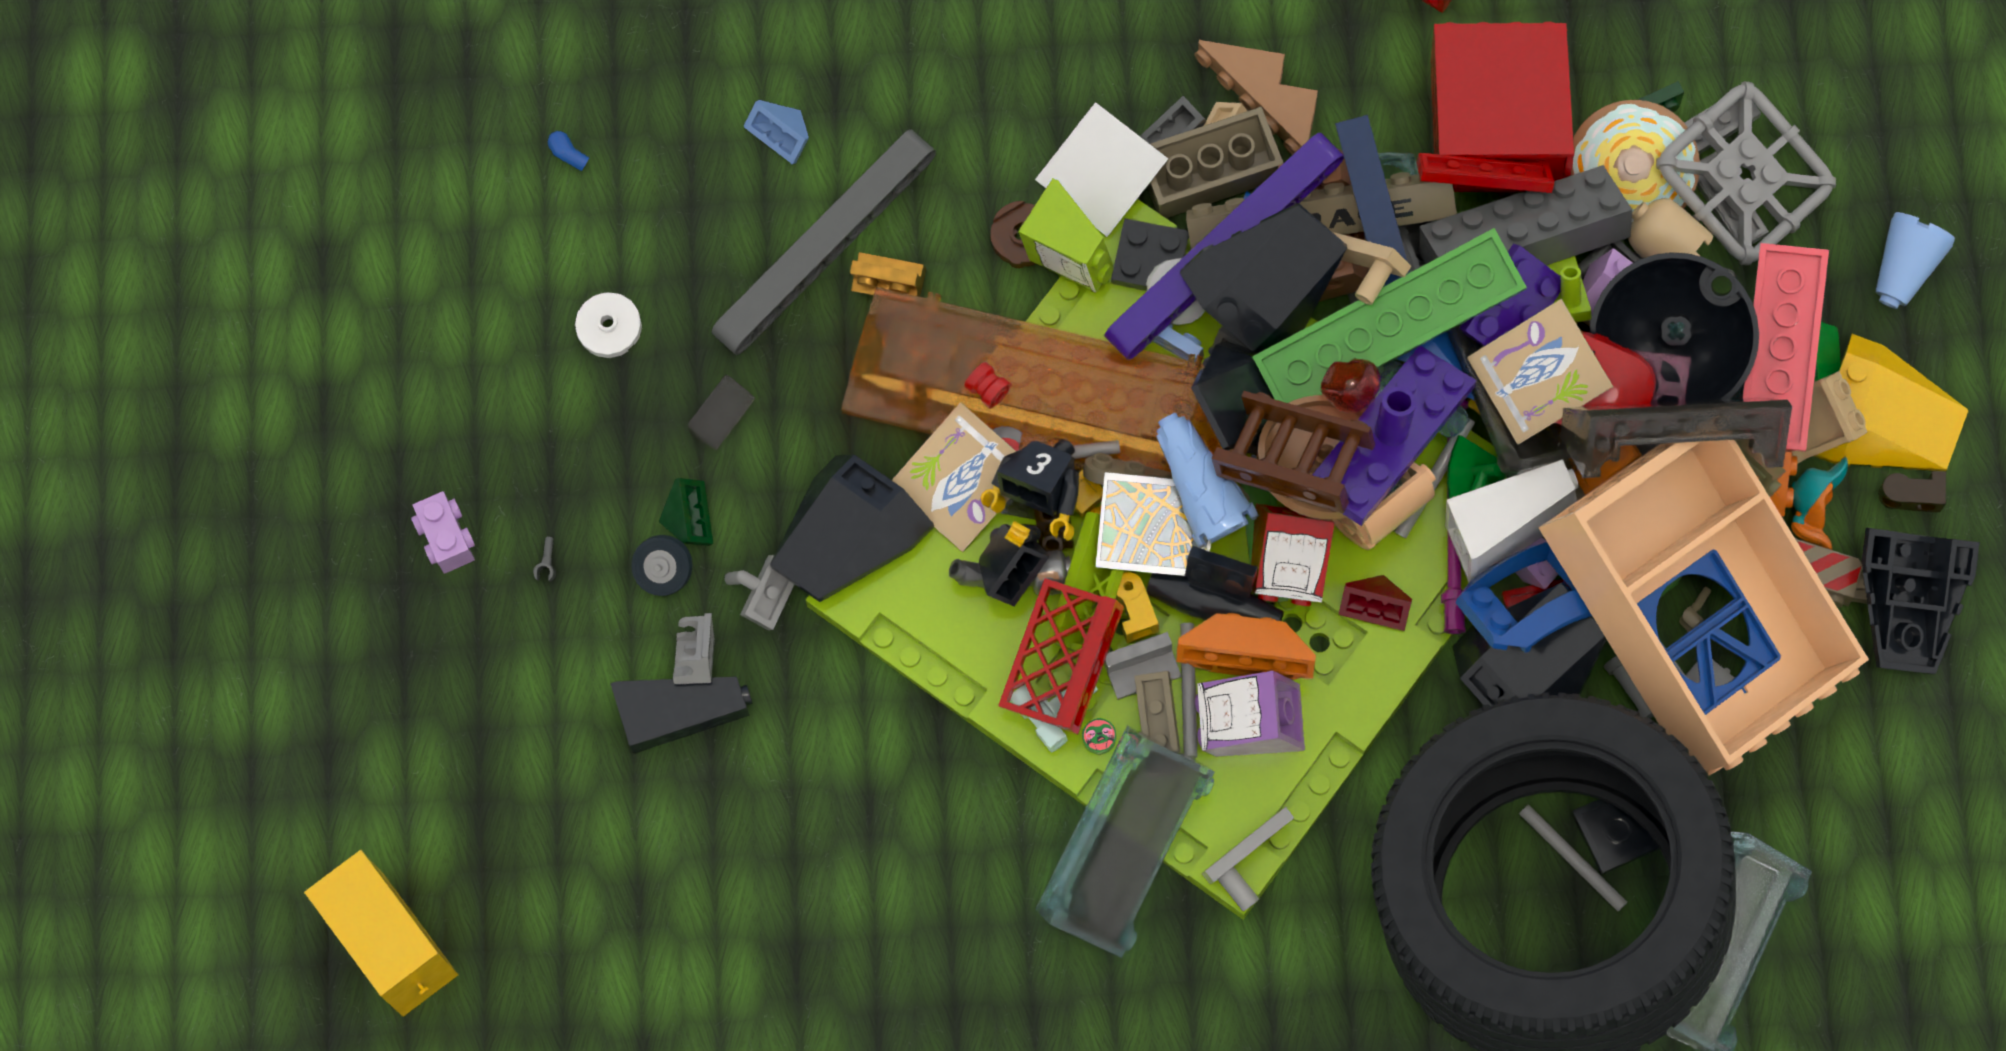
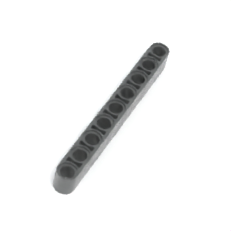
[711,129,936,355]

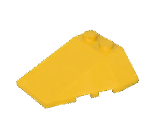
[1814,334,1968,471]

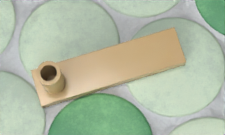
[1333,232,1411,305]

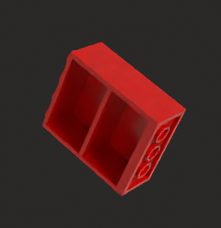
[1430,22,1574,192]

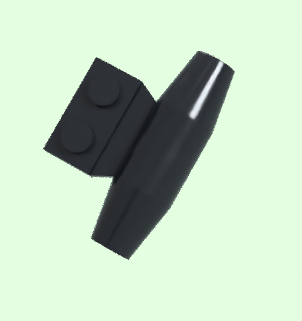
[1146,546,1284,621]

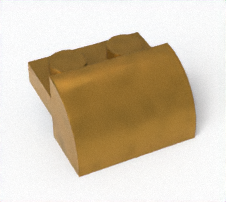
[850,252,927,304]

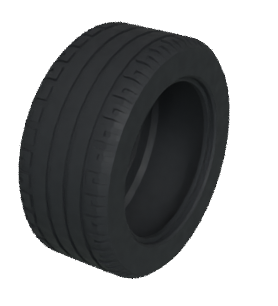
[1371,692,1736,1051]

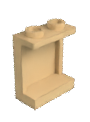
[1792,371,1868,463]

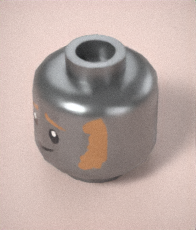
[1029,550,1071,595]

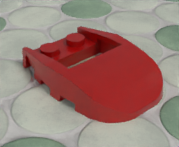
[1555,331,1656,438]

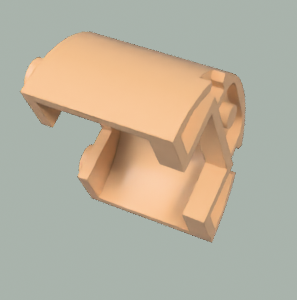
[1331,462,1436,550]

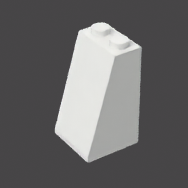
[1445,459,1579,583]

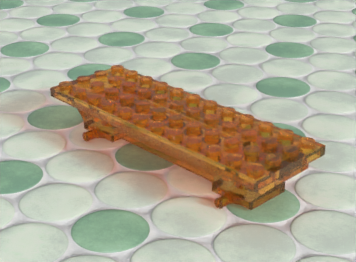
[841,287,1237,484]

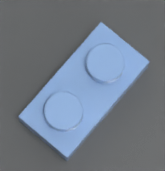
[1153,324,1204,368]

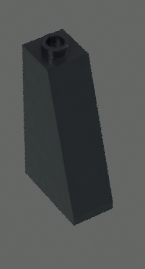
[610,677,753,754]

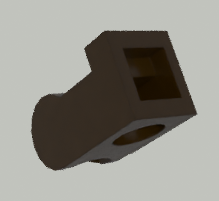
[1878,471,1946,512]

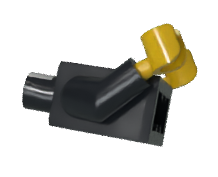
[980,439,1079,541]

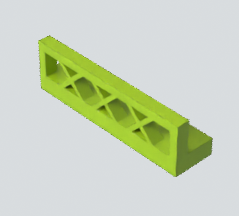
[1047,512,1124,651]

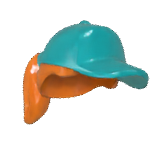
[1791,457,1848,550]

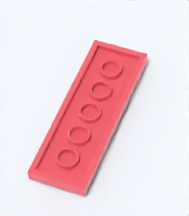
[1739,243,1829,452]

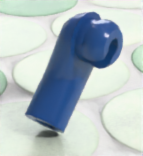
[548,131,589,171]

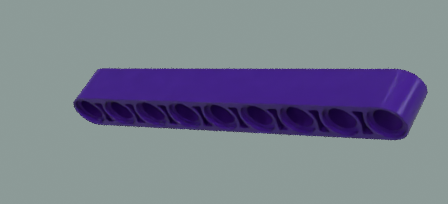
[1104,132,1345,360]

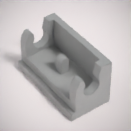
[673,613,715,684]

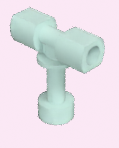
[1010,677,1098,753]

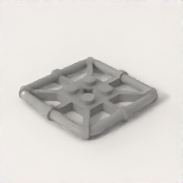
[1656,81,1836,266]

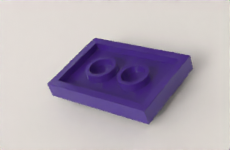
[1459,244,1561,347]

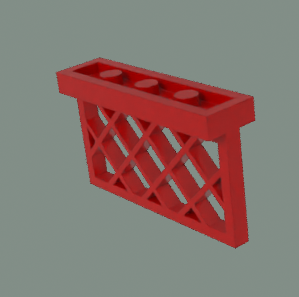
[998,578,1124,735]

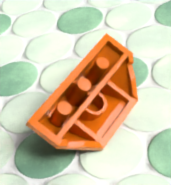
[1176,613,1316,680]

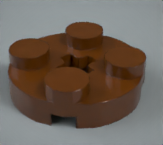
[990,201,1036,268]

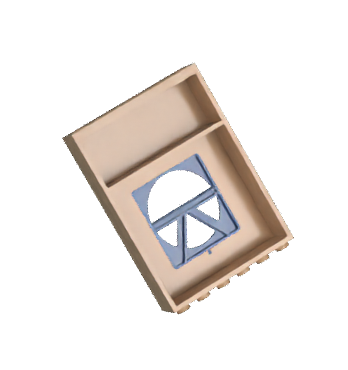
[1539,413,1869,776]

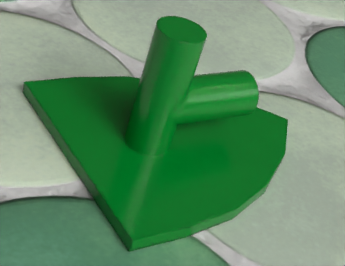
[1447,435,1510,499]

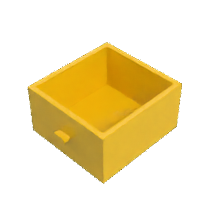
[304,850,458,1017]

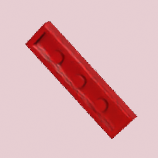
[1417,153,1554,193]

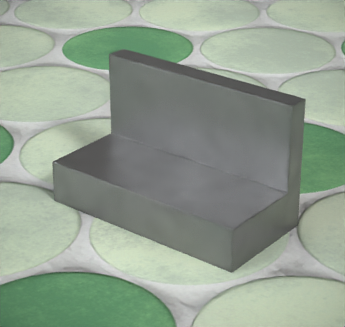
[1104,632,1182,700]

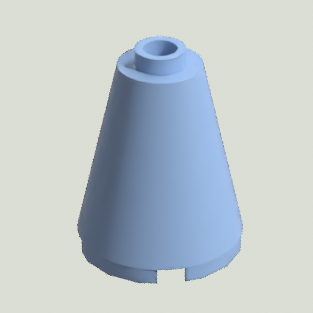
[1875,212,1955,309]

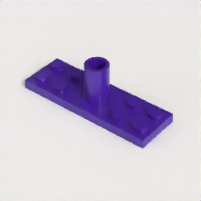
[1312,346,1477,526]

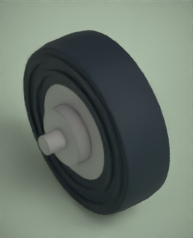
[631,535,693,596]

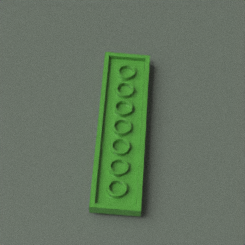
[1252,228,1527,403]

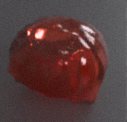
[1320,358,1381,413]

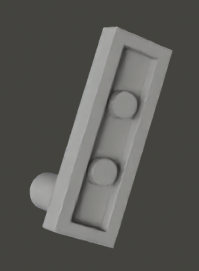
[1201,807,1294,912]

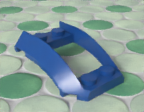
[1456,542,1592,653]

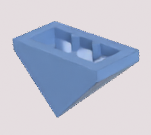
[743,100,809,164]

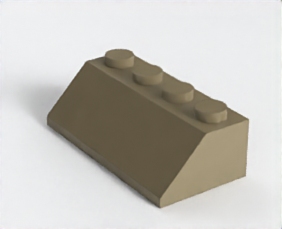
[1147,107,1284,218]

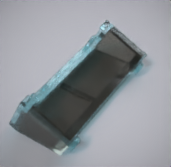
[1036,725,1215,958]

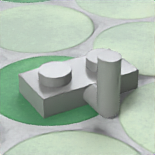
[725,555,794,630]

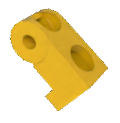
[1115,572,1159,643]

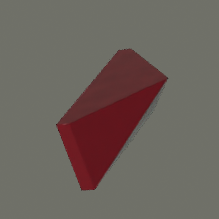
[1338,575,1412,631]

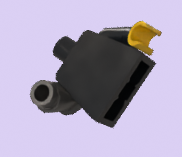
[949,521,1049,607]

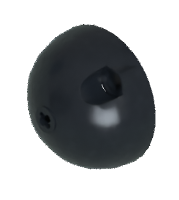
[1590,252,1759,420]

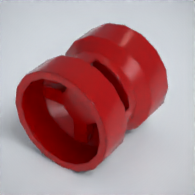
[964,362,1012,409]

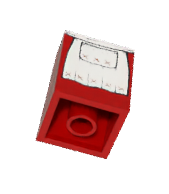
[1251,503,1335,606]

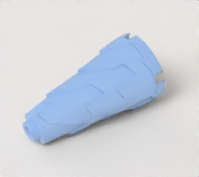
[1156,413,1259,548]

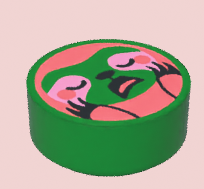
[1082,718,1117,754]

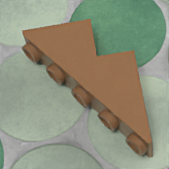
[1194,40,1318,155]

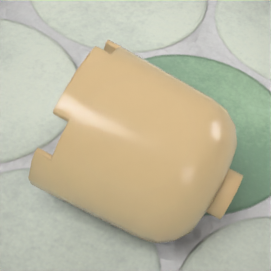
[1628,198,1713,258]

